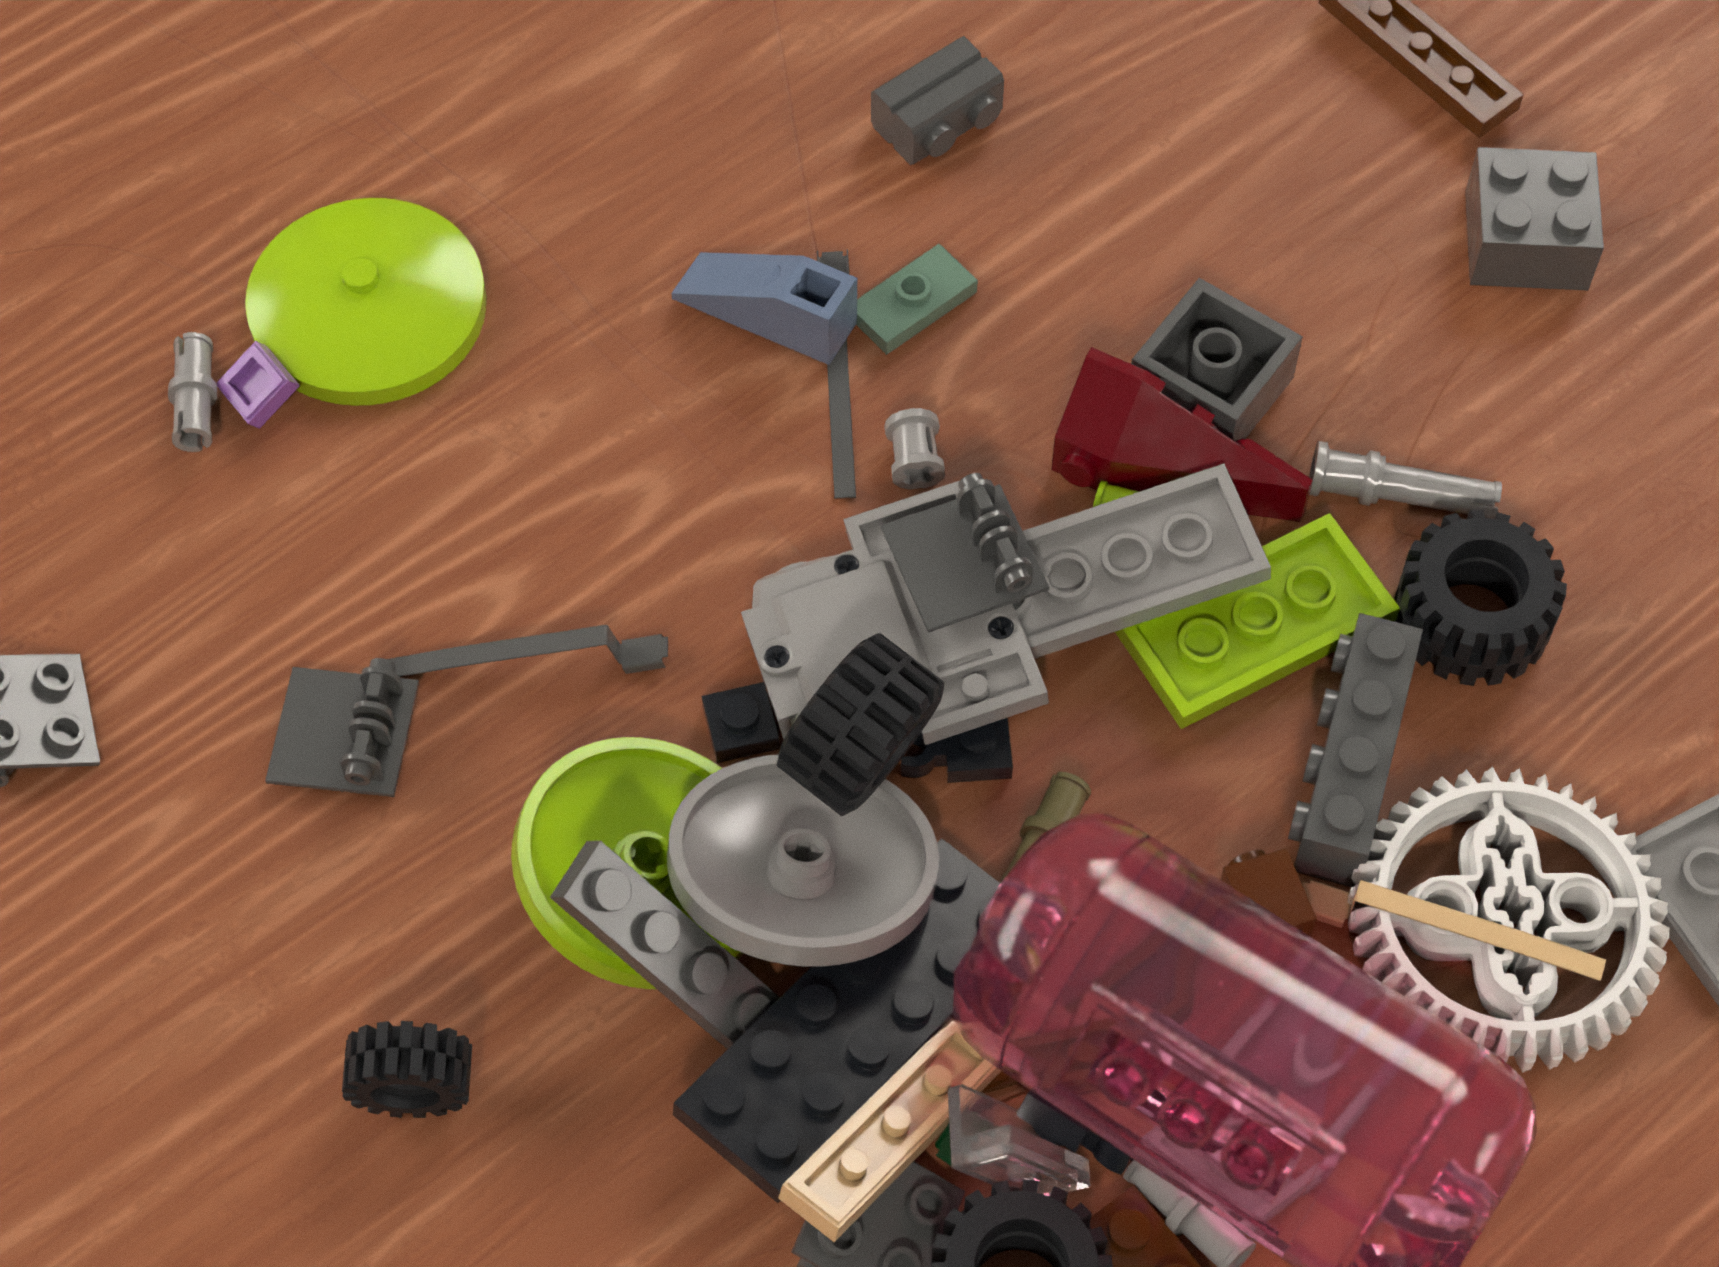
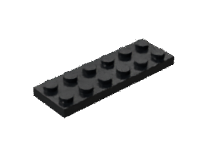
[673,838,1045,1203]

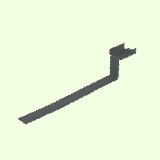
[817,249,856,499]
[387,625,668,677]

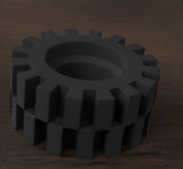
[342,1021,472,1118]

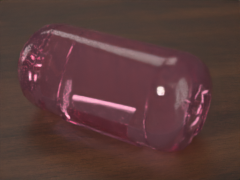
[953,813,1537,1267]

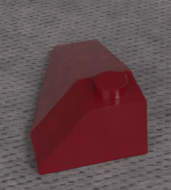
[1051,347,1313,522]

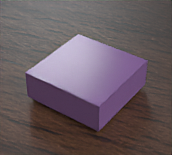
[217,341,300,429]

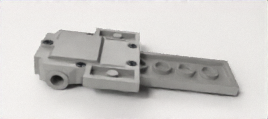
[741,464,1271,745]

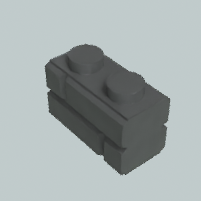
[871,36,1004,166]

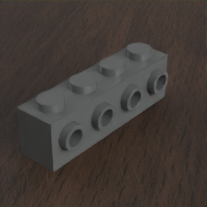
[1288,613,1423,887]

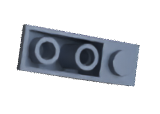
[671,252,857,365]

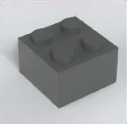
[1465,147,1604,291]
[1131,278,1303,442]

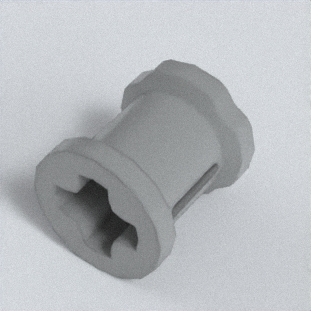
[884,408,945,489]

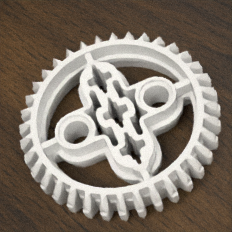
[1348,767,1670,1073]

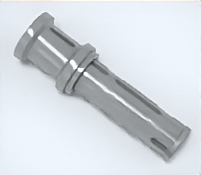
[1309,441,1502,519]

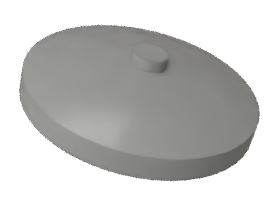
[667,754,939,967]

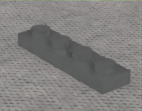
[550,840,780,1050]

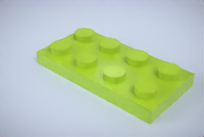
[1115,513,1400,729]

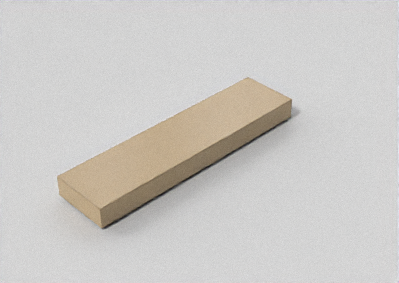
[778,1018,1006,1242]

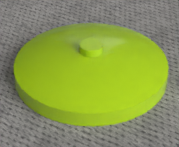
[245,198,487,406]
[511,737,744,989]

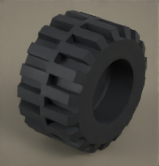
[1394,510,1567,686]
[777,633,945,817]
[931,1179,1113,1267]

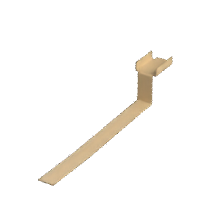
[1302,880,1606,981]

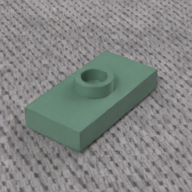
[856,244,978,355]

